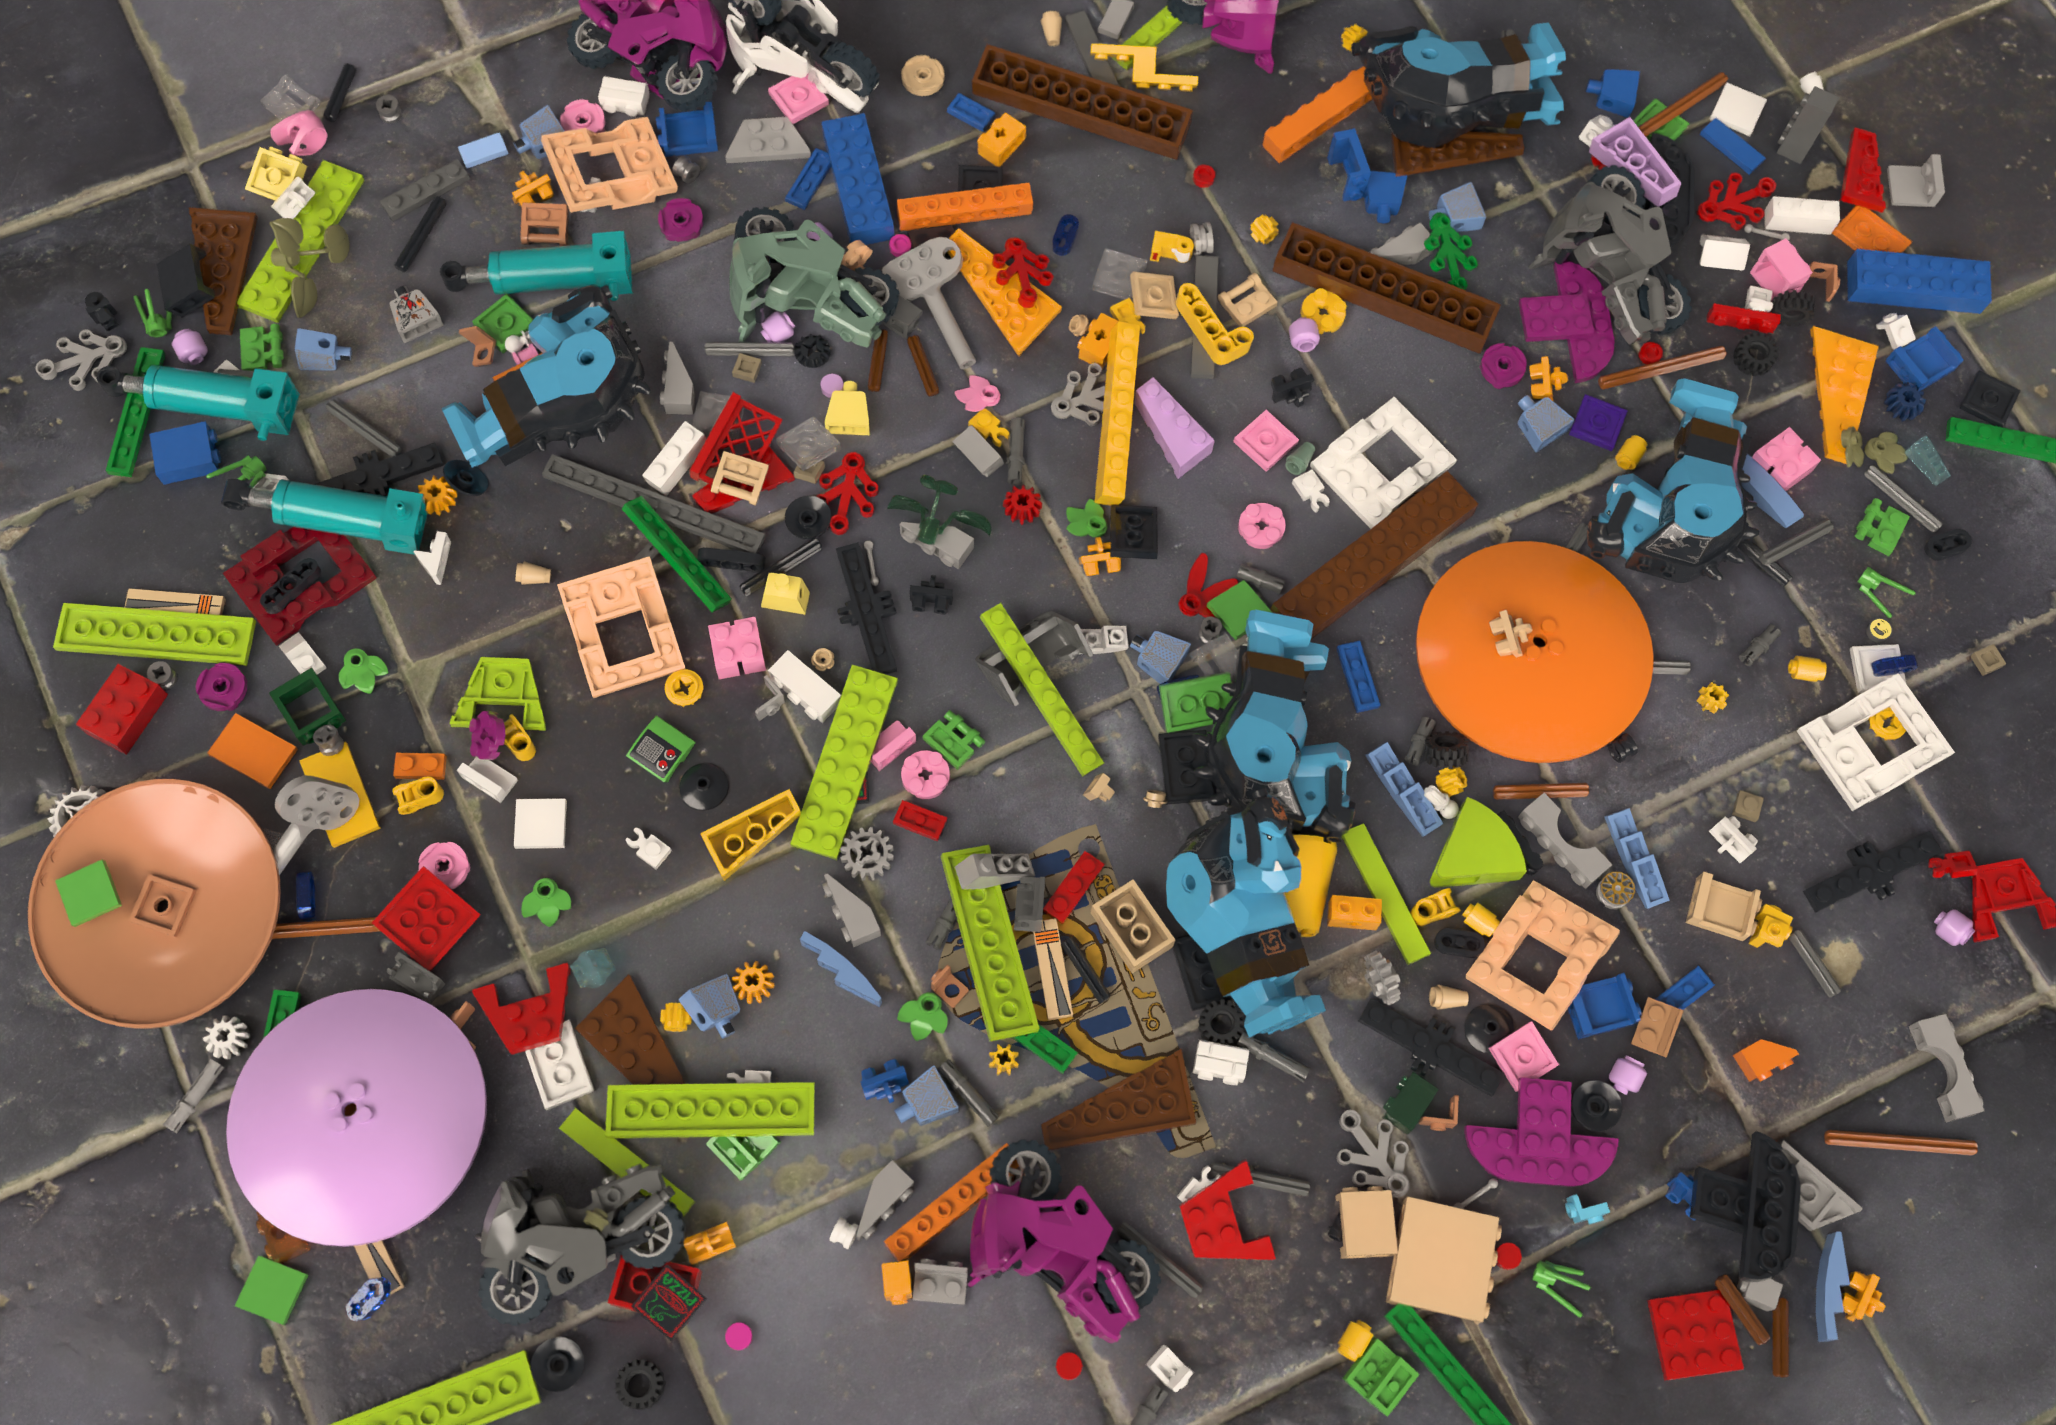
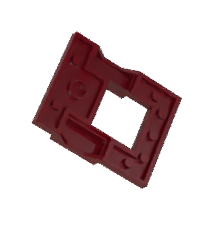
[223,527,377,646]

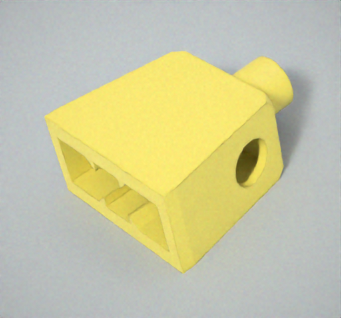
[825,381,870,435]
[761,573,810,615]

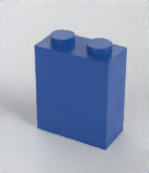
[149,421,221,485]

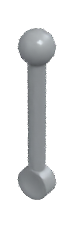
[1744,224,1790,241]
[864,541,879,586]
[1453,1178,1498,1209]

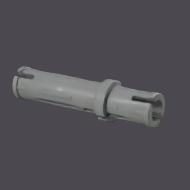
[163,1059,224,1133]

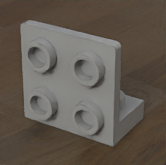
[1887,154,1945,207]
[913,1259,968,1305]

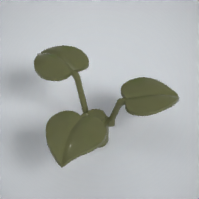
[269,218,349,318]

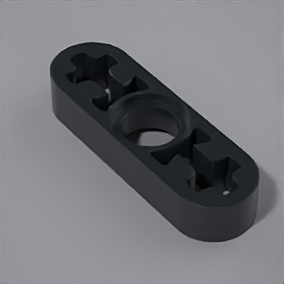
[697,547,766,572]
[260,558,322,614]

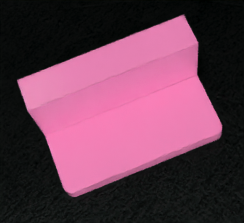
[871,721,916,771]

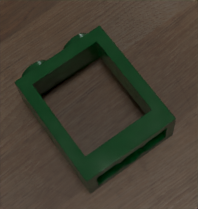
[269,667,346,746]

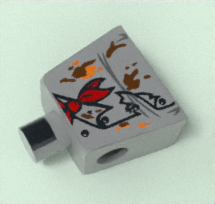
[390,286,443,344]

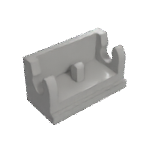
[952,425,1004,477]

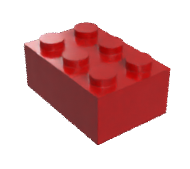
[76,664,168,755]
[608,1255,702,1324]

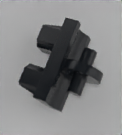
[85,292,119,331]
[1271,367,1314,407]
[909,575,953,615]

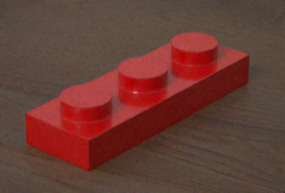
[1706,303,1781,333]
[1043,851,1105,925]

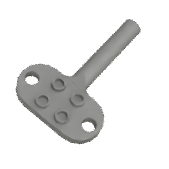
[881,237,976,369]
[273,776,359,876]

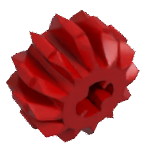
[1003,484,1043,525]

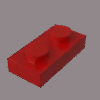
[893,800,948,842]

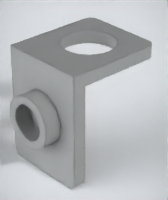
[755,675,785,721]

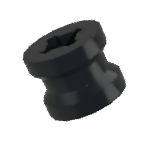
[1607,733,1638,763]

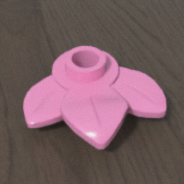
[955,375,1000,412]

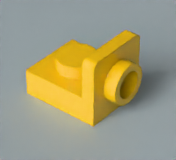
[1748,915,1789,948]

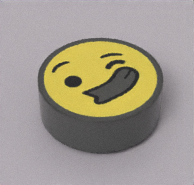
[1866,618,1892,643]

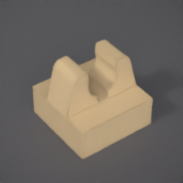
[1083,773,1115,802]

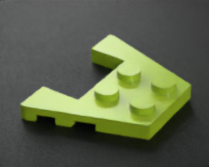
[450,657,546,731]

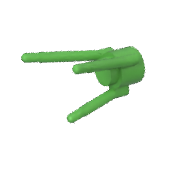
[134,289,172,337]
[206,456,267,488]
[1857,567,1915,618]
[1532,1260,1590,1317]

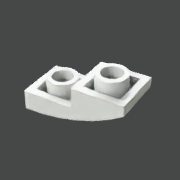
[1078,626,1129,654]

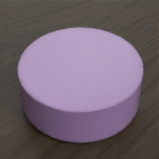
[821,374,844,398]

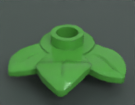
[1066,499,1107,537]
[339,649,388,694]
[521,878,571,927]
[897,992,948,1041]

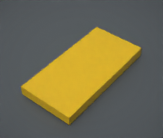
[299,742,381,848]

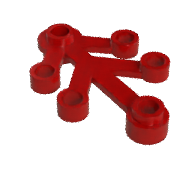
[1697,173,1776,230]
[992,238,1053,308]
[816,452,879,535]

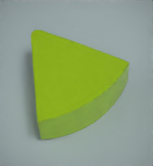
[1429,797,1527,888]

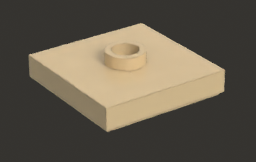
[1130,271,1179,319]

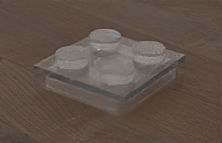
[1092,248,1148,302]
[692,391,745,442]
[776,416,841,471]

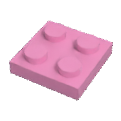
[768,74,829,124]
[1233,410,1299,472]
[1488,1021,1559,1092]

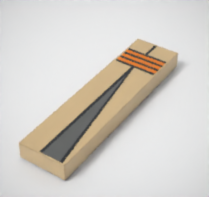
[124,589,226,615]
[1033,918,1073,1020]
[354,1240,405,1300]

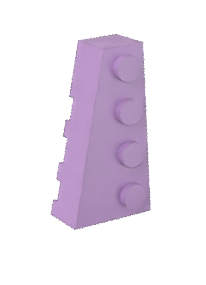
[1589,117,1681,207]
[1134,377,1215,479]

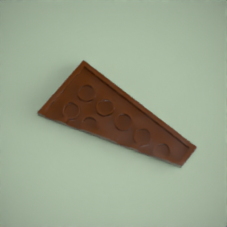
[1391,132,1524,177]
[189,207,258,335]
[575,974,685,1085]
[1041,1049,1196,1151]

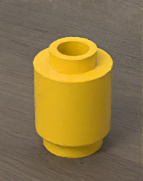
[1615,435,1647,470]
[1788,655,1827,682]
[1462,902,1500,937]
[1337,1320,1373,1362]

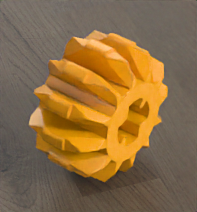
[418,475,457,516]
[732,961,775,1004]

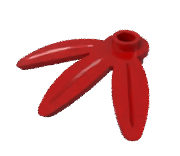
[1178,553,1238,618]

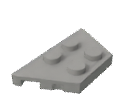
[726,117,811,163]
[1779,1141,1863,1231]

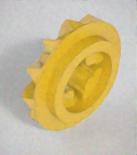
[665,669,704,707]
[1868,707,1906,741]

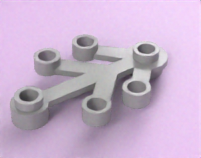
[35,329,127,391]
[1051,363,1105,426]
[1337,1110,1410,1198]

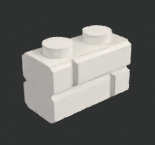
[598,76,650,116]
[1193,1040,1249,1085]

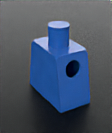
[1586,69,1640,118]
[1364,171,1407,224]

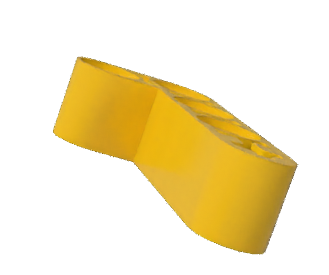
[1176,283,1254,365]

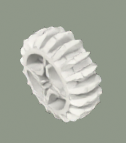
[47,785,107,837]

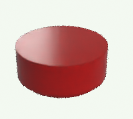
[1193,165,1215,188]
[1638,342,1663,365]
[1495,1243,1522,1270]
[1056,1352,1082,1380]

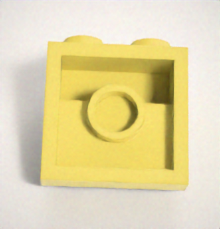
[245,147,307,201]

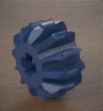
[1884,382,1926,422]

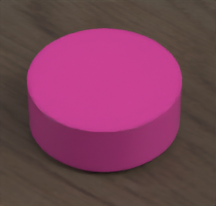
[889,234,912,257]
[725,1323,753,1351]

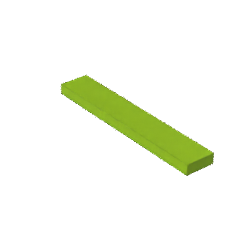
[1342,823,1431,965]
[559,1108,695,1217]

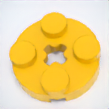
[1301,289,1346,334]

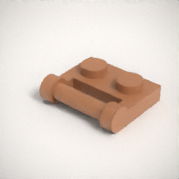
[521,203,569,246]

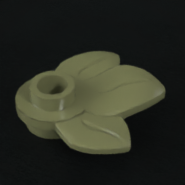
[1841,427,1864,468]
[1865,432,1908,474]

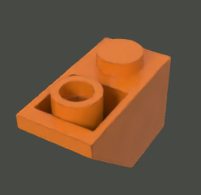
[1733,1039,1799,1082]

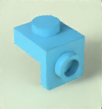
[1565,1194,1610,1225]

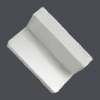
[1700,234,1750,270]
[457,757,518,803]

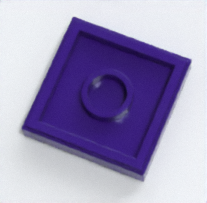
[1569,394,1628,451]

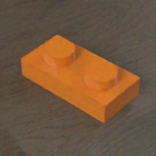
[393,753,447,780]

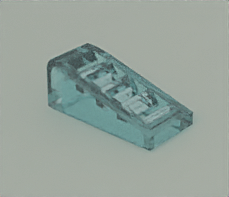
[1905,436,1951,486]

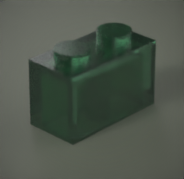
[1382,1072,1439,1135]

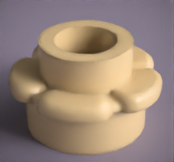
[1069,315,1089,337]
[811,648,835,671]
[1143,790,1167,808]

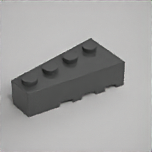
[1777,86,1839,164]

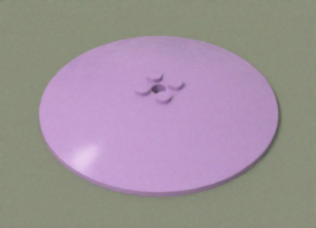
[226,989,487,1246]

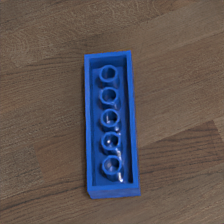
[822,113,894,245]
[1847,249,1992,314]

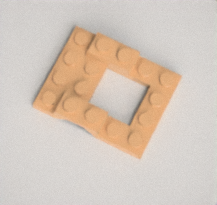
[541,117,678,212]
[557,556,686,698]
[1466,880,1620,1031]

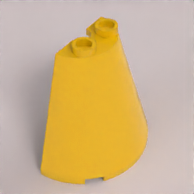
[1284,835,1337,937]

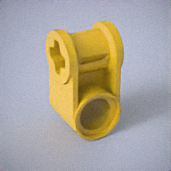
[504,714,536,761]
[392,777,444,815]
[1410,888,1461,926]

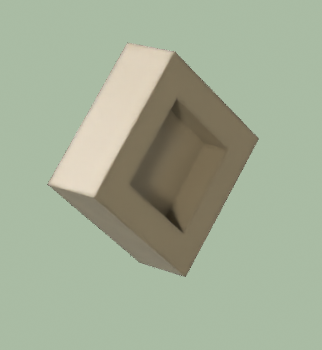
[732,353,762,383]
[794,455,825,484]
[1970,644,2006,676]
[1732,790,1764,822]

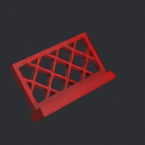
[690,392,783,499]

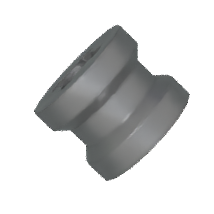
[376,95,402,124]
[672,155,700,184]
[147,661,177,690]
[313,725,344,756]

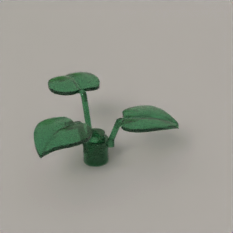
[887,475,992,545]

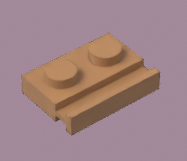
[1631,997,1684,1058]

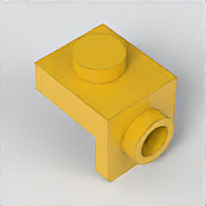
[1755,904,1793,940]

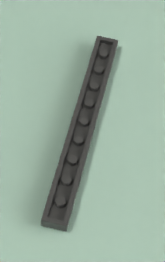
[542,454,766,554]

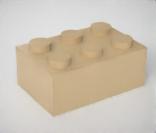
[1091,879,1175,974]

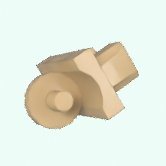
[1489,610,1532,658]

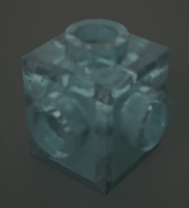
[570,948,616,988]

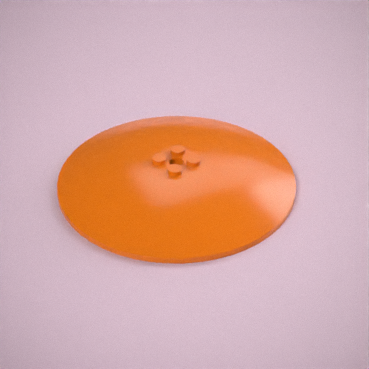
[1416,541,1653,763]

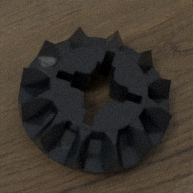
[795,333,831,368]

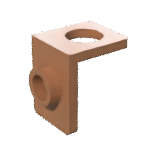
[1809,262,1840,302]
[459,326,496,367]
[931,965,969,1008]
[450,1001,476,1049]
[1419,1095,1459,1131]

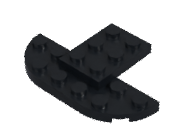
[1608,133,1695,247]
[1690,1131,1801,1282]

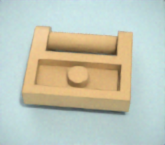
[1218,273,1278,327]
[711,451,769,506]

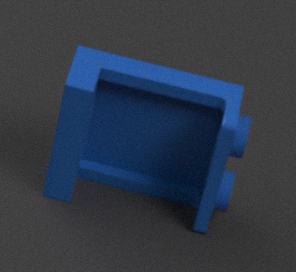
[656,101,718,157]
[1327,128,1371,201]
[1885,326,1963,391]
[1568,973,1641,1039]

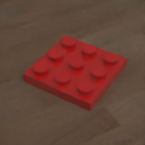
[372,866,481,972]
[1647,1290,1744,1381]

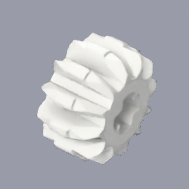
[203,1015,250,1060]

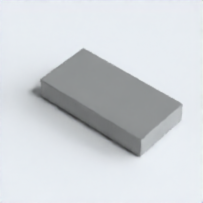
[1098,0,1134,40]

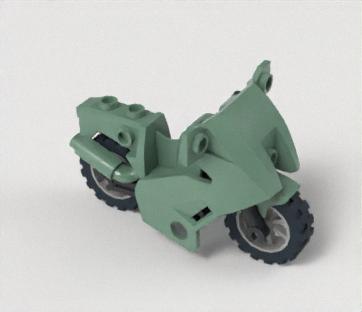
[729,207,899,348]

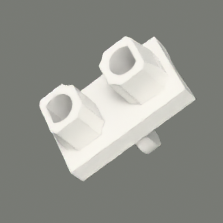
[271,177,315,219]
[1709,816,1758,863]

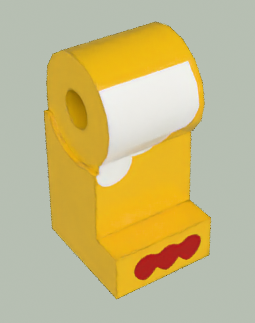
[1150,231,1194,263]

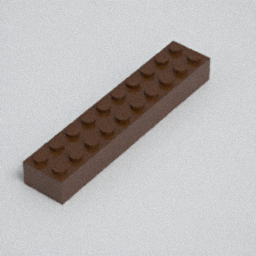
[972,44,1193,160]
[1272,222,1501,354]
[1271,471,1478,640]

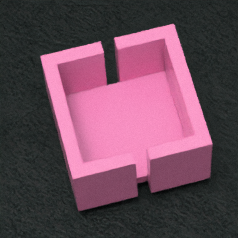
[1750,238,1812,302]
[1752,427,1821,491]
[708,617,766,679]

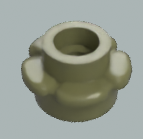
[584,1208,609,1232]

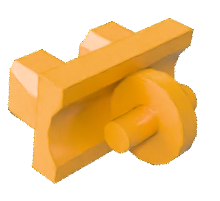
[512,171,554,207]
[1530,356,1568,401]
[1079,537,1121,577]
[683,1222,736,1265]
[1841,1271,1886,1322]

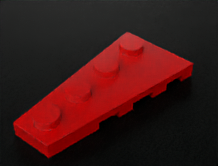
[1840,127,1886,213]
[692,446,795,514]

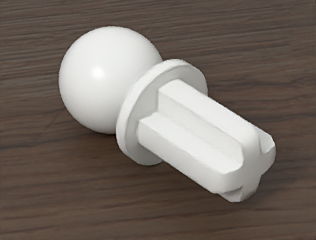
[505,331,533,353]
[1424,785,1459,819]

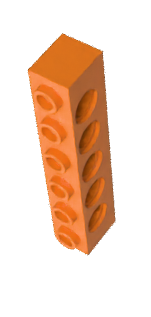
[897,183,1033,231]
[884,1143,1020,1262]

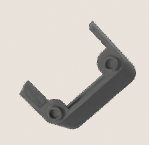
[975,611,1094,706]

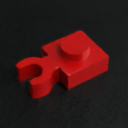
[1928,851,1978,878]

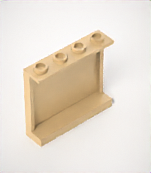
[1386,1197,1502,1324]

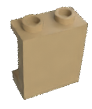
[1686,872,1762,941]
[1336,1186,1398,1259]

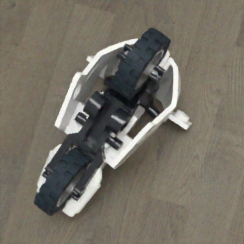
[726,0,879,113]

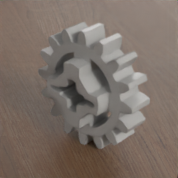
[840,827,894,881]
[1364,951,1401,1005]

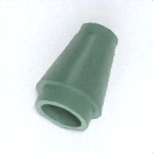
[1285,442,1315,475]

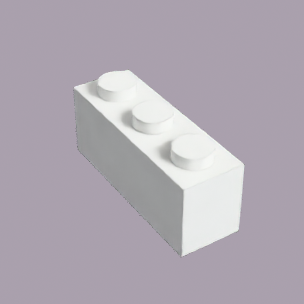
[1764,196,1840,235]
[642,421,707,497]
[768,650,841,723]

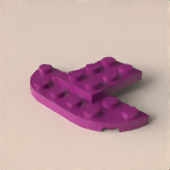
[1519,261,1615,383]
[1464,1078,1619,1187]

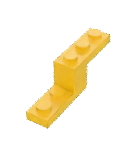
[1090,44,1198,92]

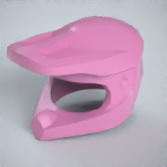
[271,110,327,156]

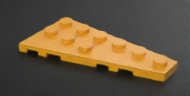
[947,228,1062,357]
[1810,326,1879,464]

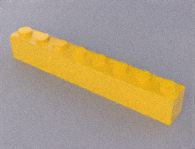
[1094,321,1140,506]

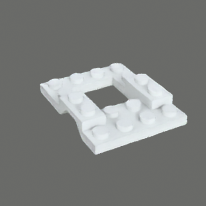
[1310,397,1457,529]
[1797,673,1955,811]

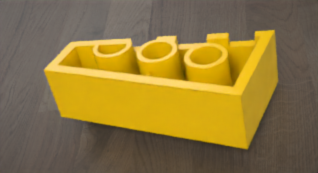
[700,789,801,881]

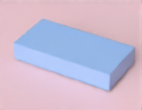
[458,132,508,169]

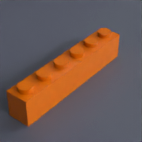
[1263,66,1372,164]

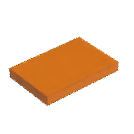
[1832,205,1912,253]
[207,713,298,789]

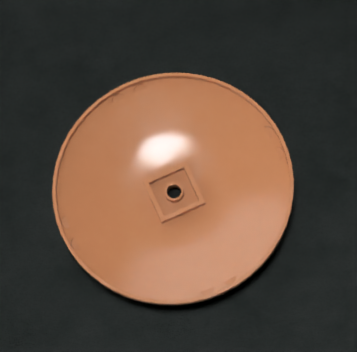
[28,779,280,1029]

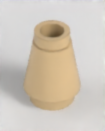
[1041,11,1062,46]
[516,561,551,585]
[1429,985,1469,1010]

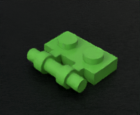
[240,324,284,371]
[1855,498,1910,556]
[922,710,986,770]

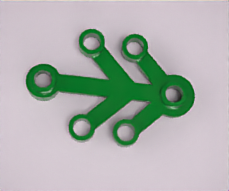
[1424,212,1478,290]

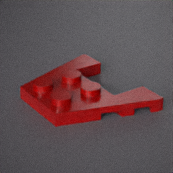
[1972,858,2056,943]
[472,963,571,1055]
[1179,1160,1276,1260]

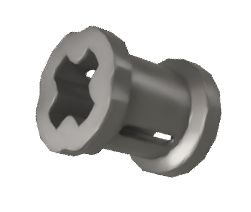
[1199,616,1222,645]

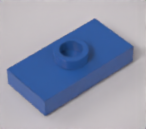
[947,93,995,132]

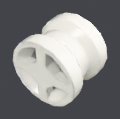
[830,1217,859,1250]

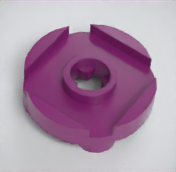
[658,198,704,242]
[1480,343,1527,389]
[196,663,247,711]
[469,711,505,760]

